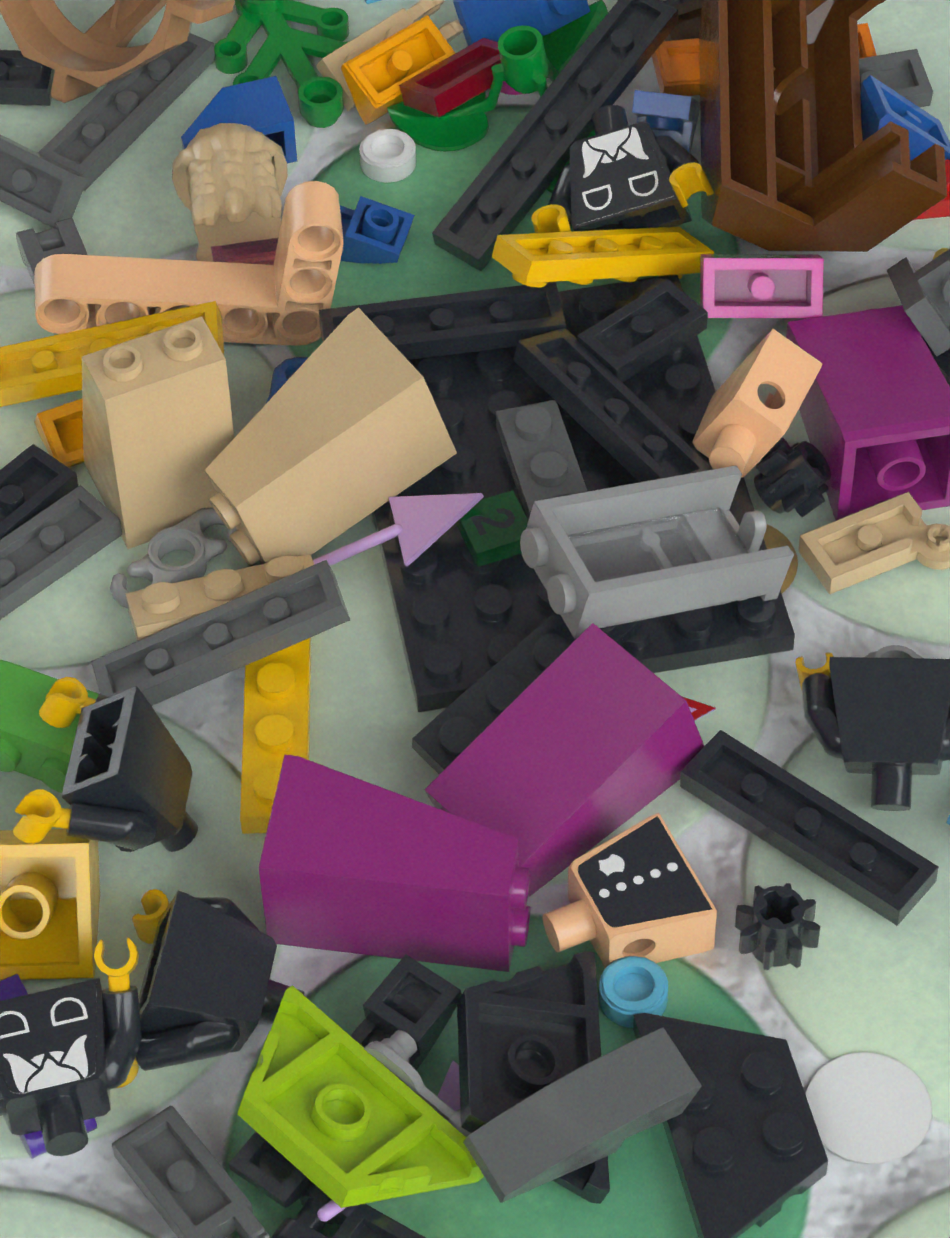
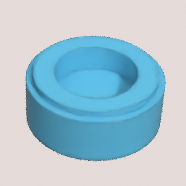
[599,956,668,1028]

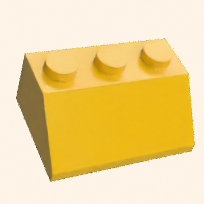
[0,829,100,980]

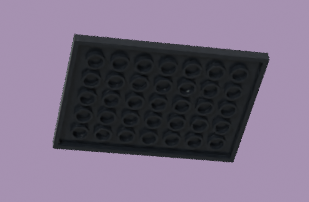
[372,275,795,712]

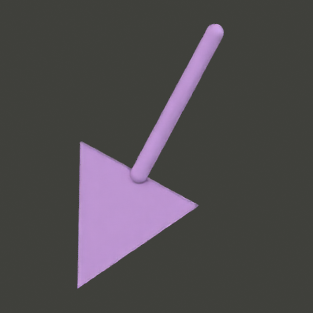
[313,493,484,567]

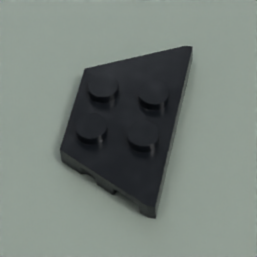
[457,951,610,1204]
[633,1013,828,1238]

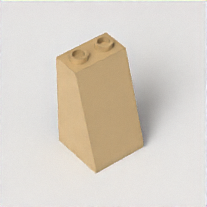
[205,308,457,567]
[82,316,234,549]

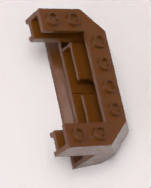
[699,0,947,252]

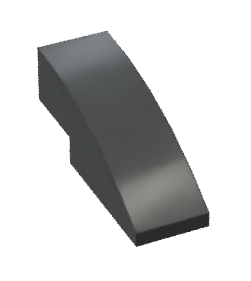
[463,1027,702,1203]

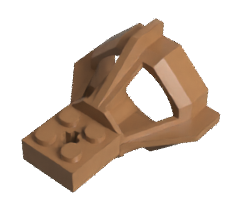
[0,0,235,103]

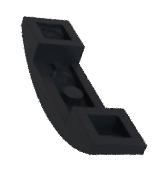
[228,954,462,1208]

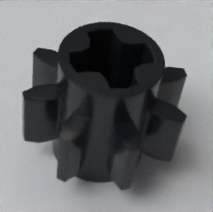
[754,437,831,517]
[735,883,821,970]

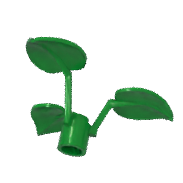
[387,0,608,193]

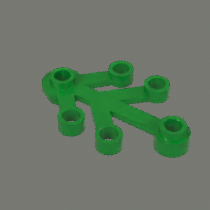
[214,0,350,128]

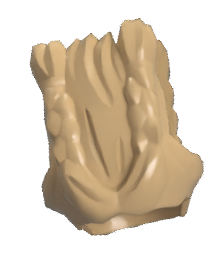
[172,123,288,265]

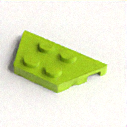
[237,985,484,1208]

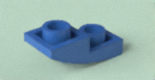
[340,196,415,264]

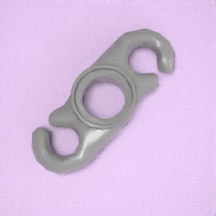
[110,508,237,608]

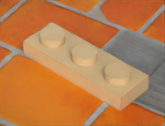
[125,554,315,641]

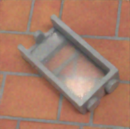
[520,466,794,639]

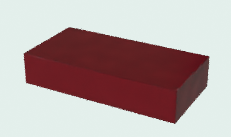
[399,38,501,117]

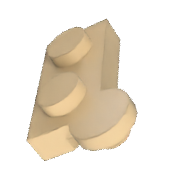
[798,492,950,595]

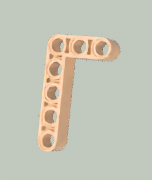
[34,181,344,346]

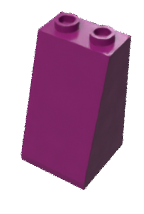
[786,305,950,521]
[424,623,704,896]
[259,755,531,972]

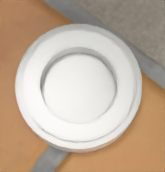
[359,129,416,183]

